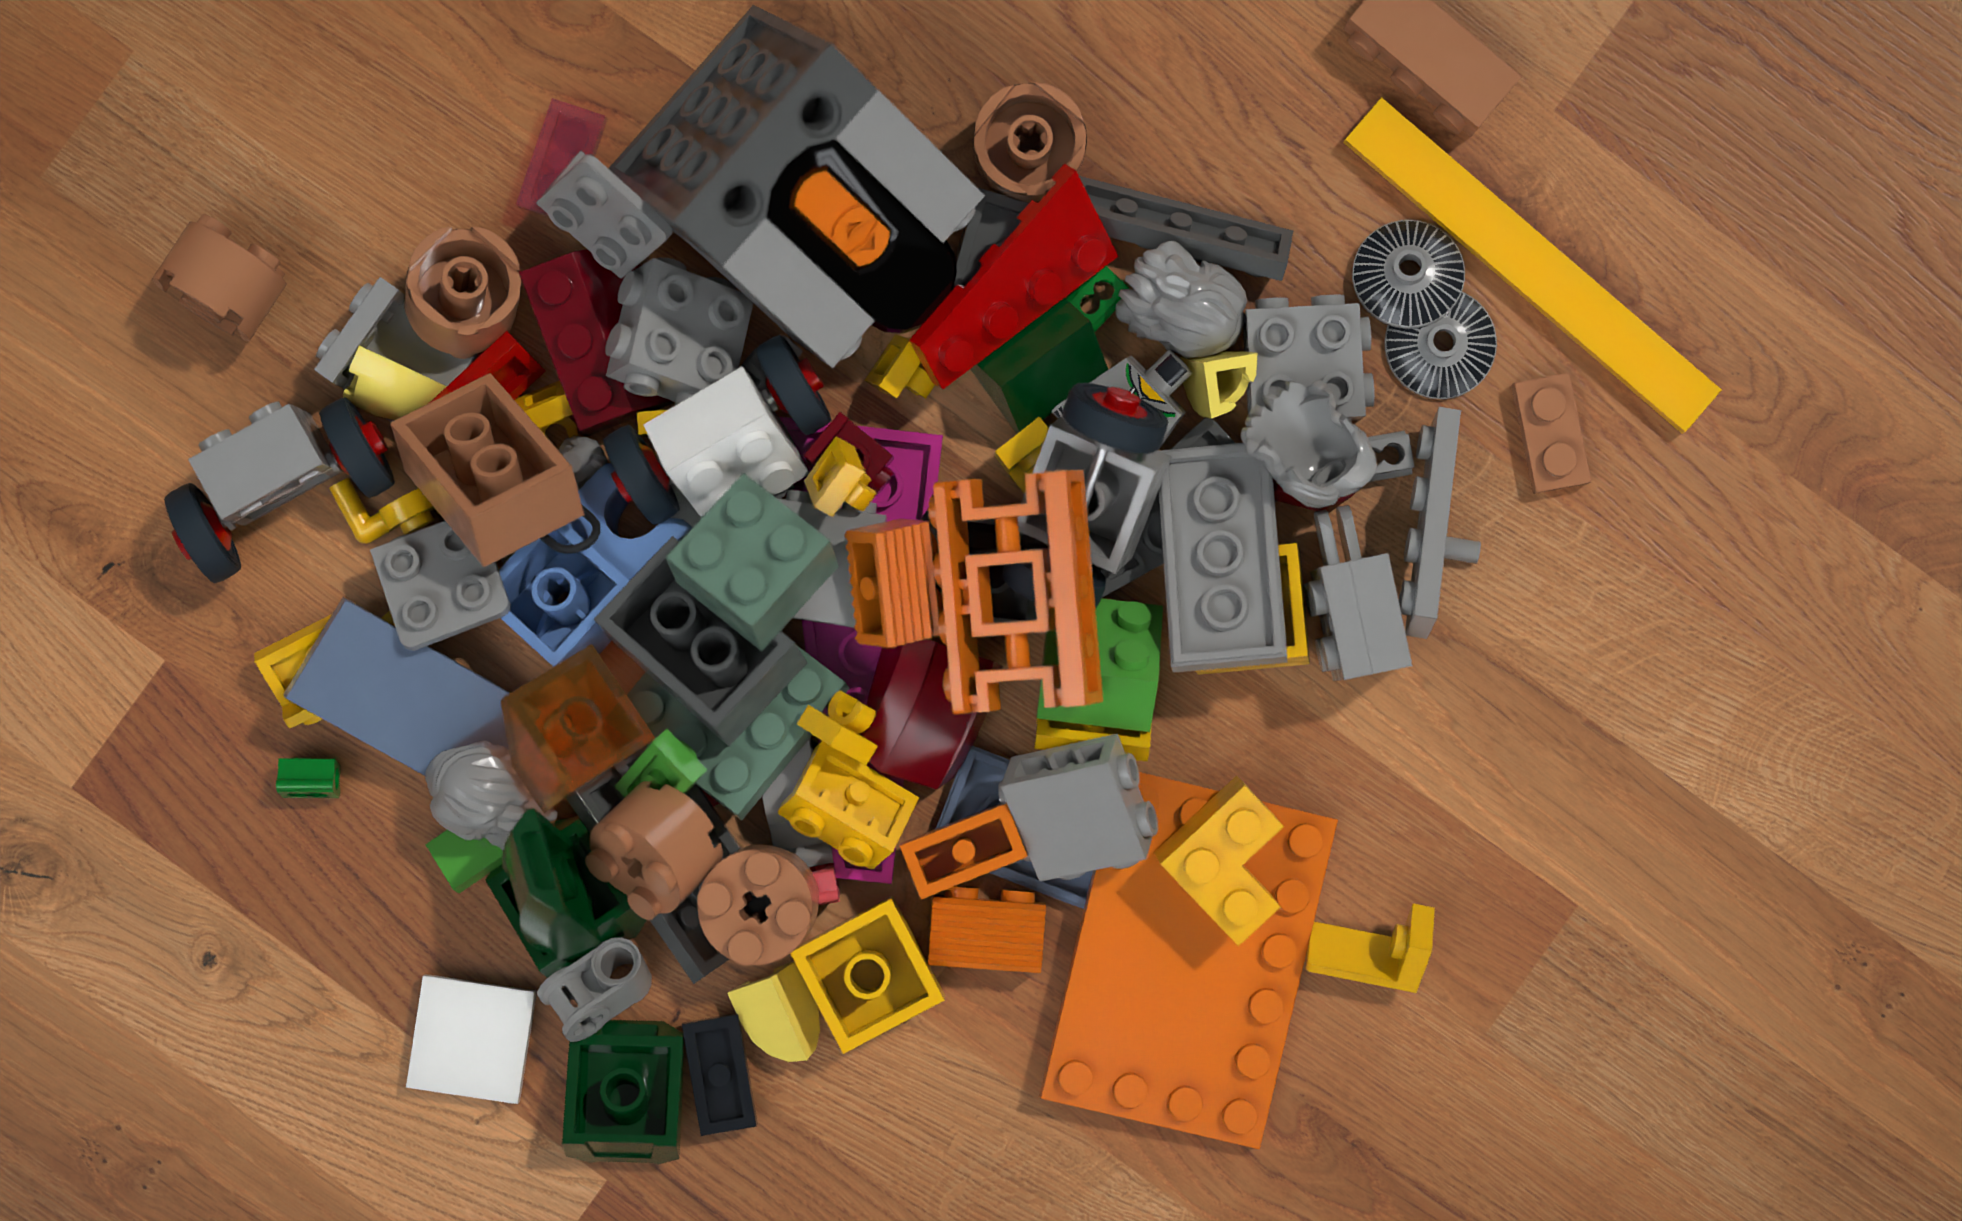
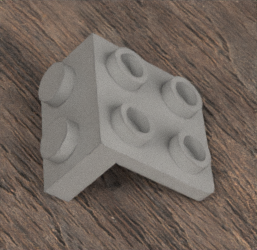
[536,151,672,279]
[314,277,478,422]
[370,520,511,651]

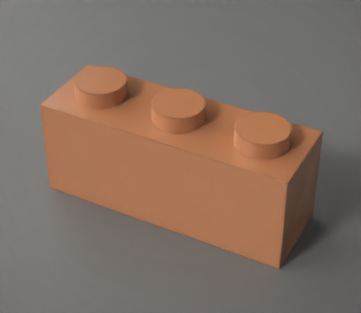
[1344,0,1522,137]

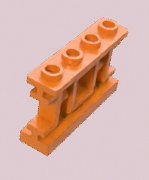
[928,470,1103,714]

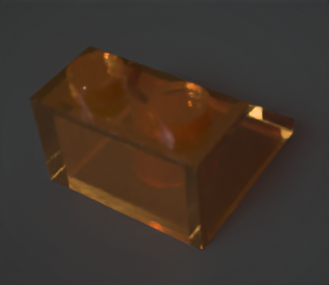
[500,644,656,814]

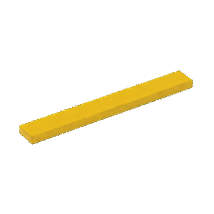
[1343,97,1722,434]

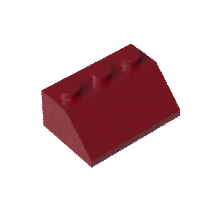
[519,249,675,437]

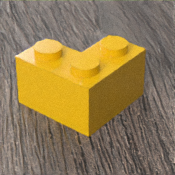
[1154,775,1284,946]

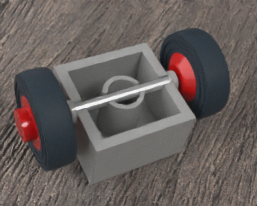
[1002,383,1172,609]
[164,397,395,583]

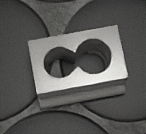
[1367,431,1414,482]

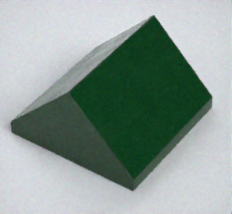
[971,298,1108,434]

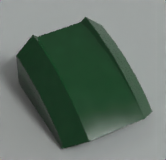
[502,808,602,960]
[485,815,647,978]
[562,1020,684,1165]

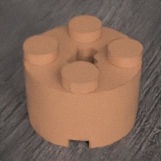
[973,82,1087,203]
[152,214,287,342]
[404,226,521,359]
[585,781,723,920]
[697,845,819,965]

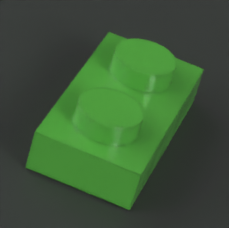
[614,729,707,797]

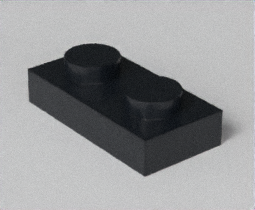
[682,1013,758,1136]

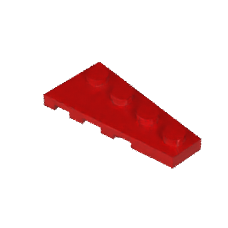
[909,163,1119,390]

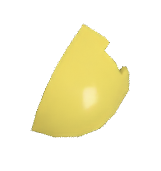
[343,346,446,420]
[1179,351,1257,419]
[727,961,820,1062]

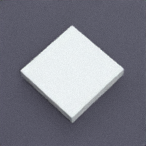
[406,974,537,1104]

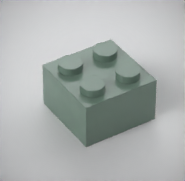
[665,473,839,651]

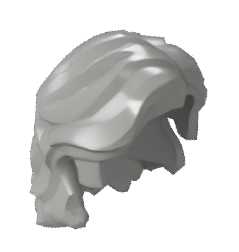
[1116,241,1247,359]
[1241,380,1377,508]
[425,740,560,850]

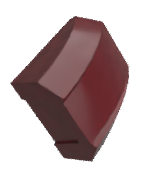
[859,639,1003,790]

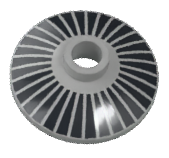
[1352,220,1465,329]
[1384,292,1497,399]

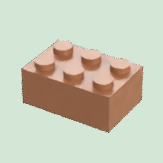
[390,373,584,567]

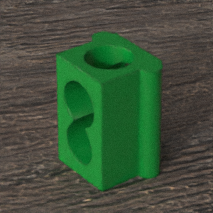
[1066,266,1130,332]
[276,758,341,798]

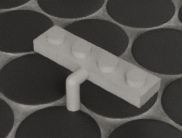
[1399,407,1481,639]

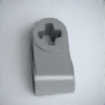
[538,938,652,1042]

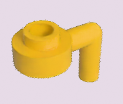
[329,478,435,544]

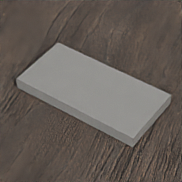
[1159,443,1288,673]

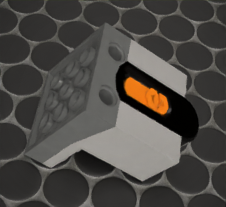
[608,5,985,368]

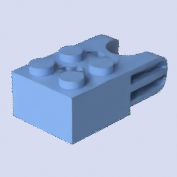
[499,463,693,683]

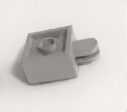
[1303,505,1412,681]

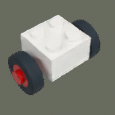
[603,335,831,525]

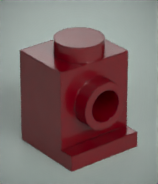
[804,412,895,499]

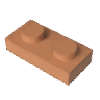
[1511,372,1592,494]

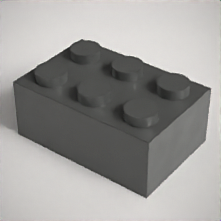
[594,536,807,746]

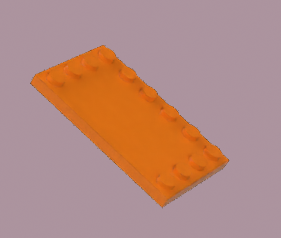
[1039,772,1338,1150]

